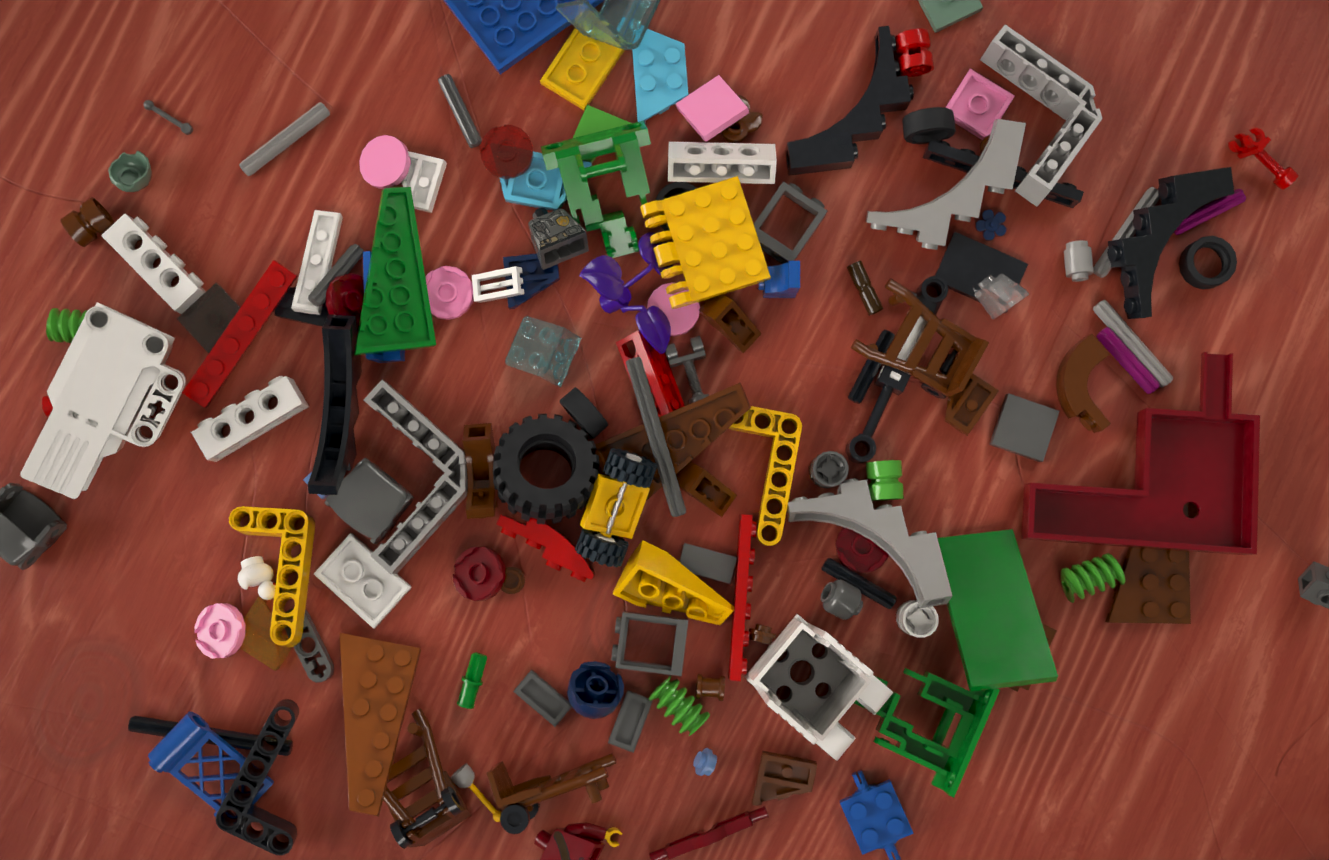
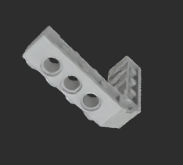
[980,25,1103,207]
[364,380,468,574]

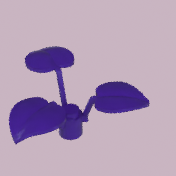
[579,232,673,354]

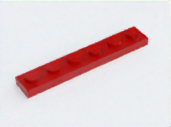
[182,260,298,408]
[728,514,757,682]

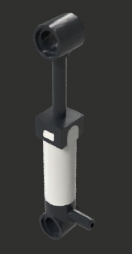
[845,276,948,464]

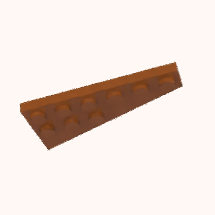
[340,633,421,817]

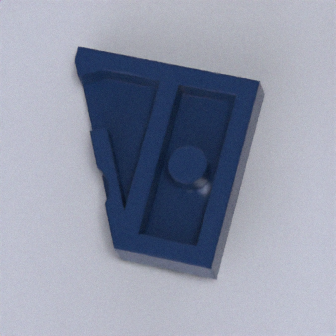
[503,254,560,310]

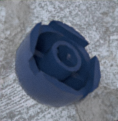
[567,661,624,719]

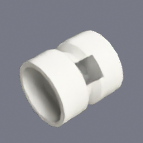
[896,600,939,638]

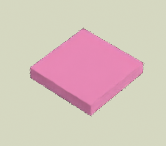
[945,69,1015,140]
[676,75,749,142]

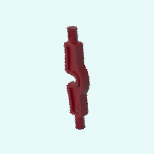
[649,806,769,860]

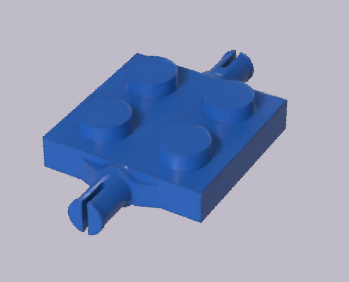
[839,770,914,860]

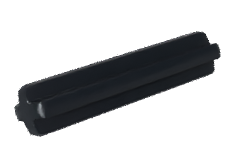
[848,330,895,404]
[822,558,897,609]

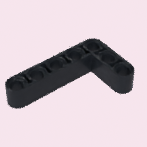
[215,699,299,856]

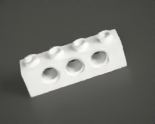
[668,142,777,184]
[101,214,208,316]
[191,376,309,462]

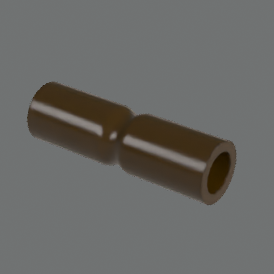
[847,261,883,316]

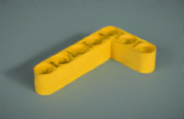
[729,406,802,546]
[229,506,315,647]

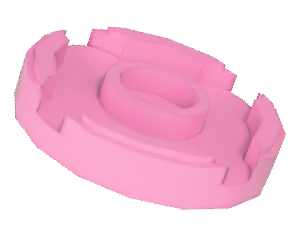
[359,135,411,189]
[425,266,474,320]
[647,282,700,337]
[195,603,245,658]

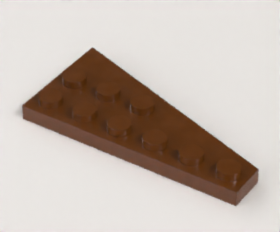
[595,382,751,501]
[1105,503,1191,624]

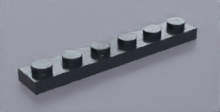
[923,140,1084,208]

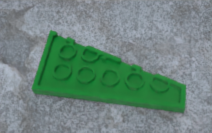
[354,187,436,356]

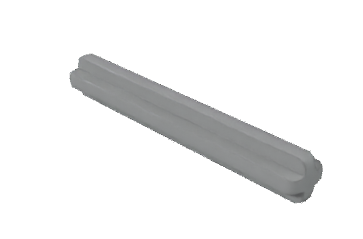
[239,102,330,176]
[1093,187,1160,278]
[1093,300,1173,387]

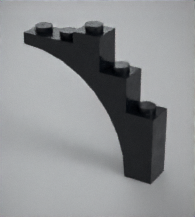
[785,26,914,176]
[1107,167,1234,319]
[307,315,362,495]

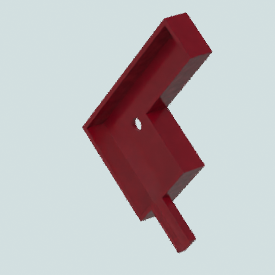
[1022,352,1260,555]

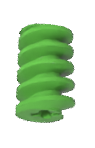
[46,308,88,343]
[1061,553,1125,603]
[649,675,710,736]

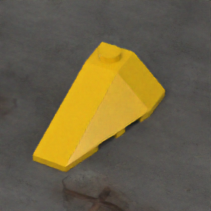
[613,540,734,625]

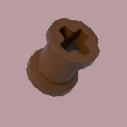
[696,674,725,701]

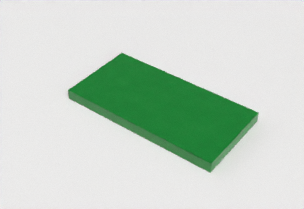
[938,529,1058,692]

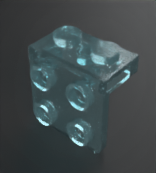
[505,316,582,387]

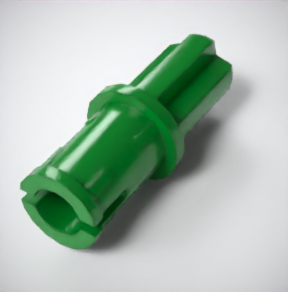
[457,652,487,709]

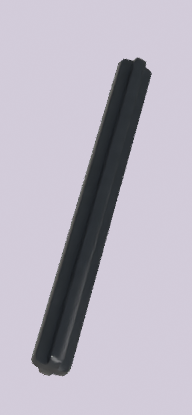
[128,716,293,756]

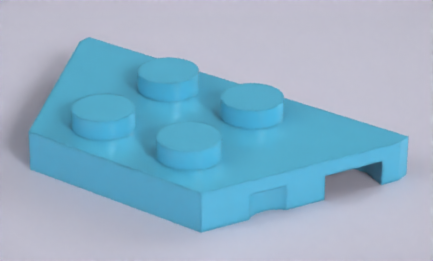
[630,24,688,123]
[491,143,592,211]

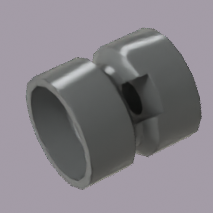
[809,451,849,488]

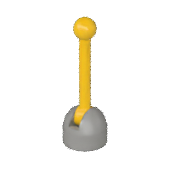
[450,763,502,822]

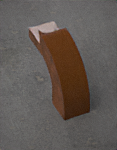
[1056,334,1111,433]
[462,423,498,519]

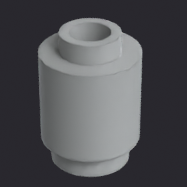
[1064,240,1094,282]

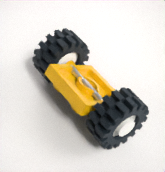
[575,448,657,567]

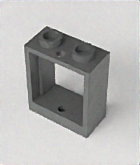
[754,181,828,264]
[611,611,688,676]

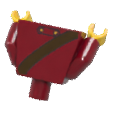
[534,822,622,860]

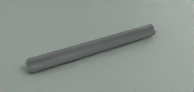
[626,357,686,517]

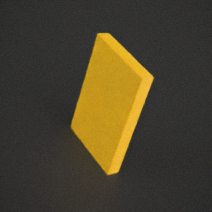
[540,16,627,111]

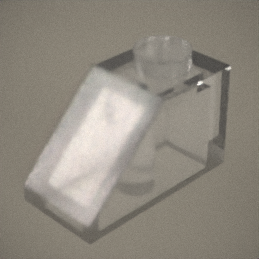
[974,274,1029,320]

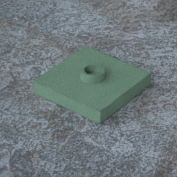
[918,0,983,33]

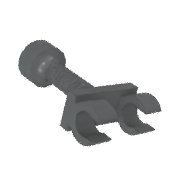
[666,336,709,404]

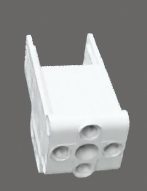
[20,302,186,499]
[744,614,893,761]

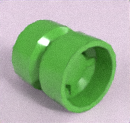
[866,460,904,501]

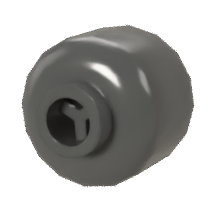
[820,579,863,620]

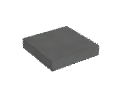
[989,393,1060,462]

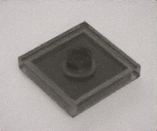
[177,282,241,353]

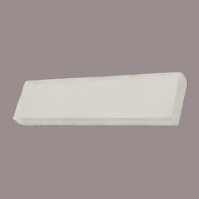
[291,210,343,315]

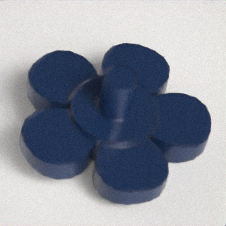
[976,210,1007,241]

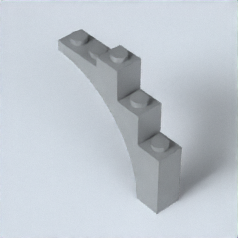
[866,119,1026,250]
[786,478,952,608]

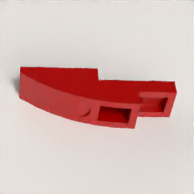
[496,515,595,582]

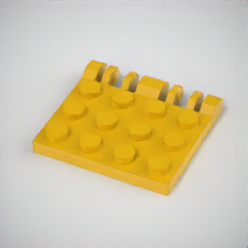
[640,176,771,309]

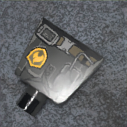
[528,208,589,270]

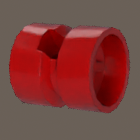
[895,28,934,77]

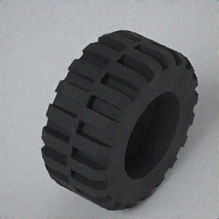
[493,414,600,524]

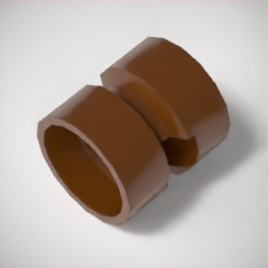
[60,197,115,247]

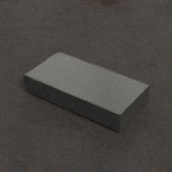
[679,543,737,584]
[513,670,572,727]
[608,690,653,753]

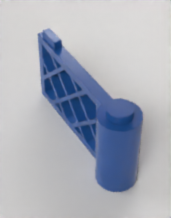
[148,711,274,819]

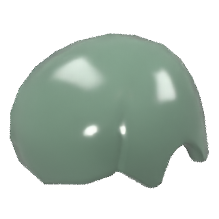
[108,151,152,192]

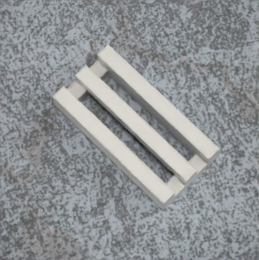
[472,266,524,303]

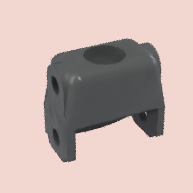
[325,458,414,544]
[0,483,67,570]

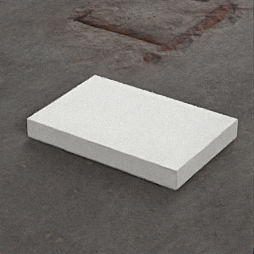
[314,533,412,629]

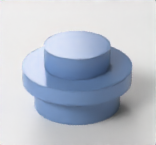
[693,748,717,776]

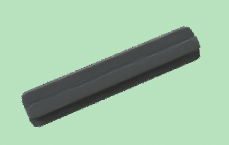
[438,74,482,148]
[308,244,364,307]

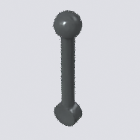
[143,100,193,135]

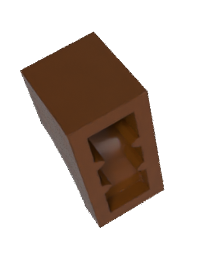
[699,294,761,353]
[676,462,737,517]

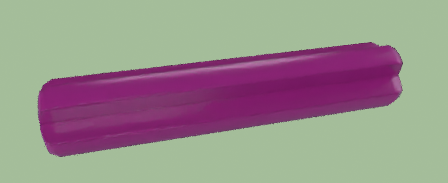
[1174,189,1246,235]
[1096,327,1160,394]

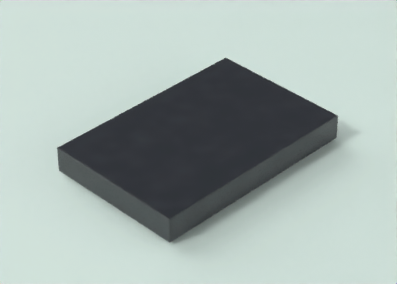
[935,232,1028,313]

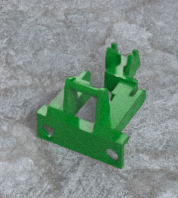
[541,121,651,258]
[854,668,1000,798]

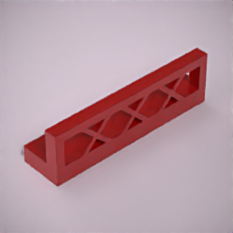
[616,330,685,417]

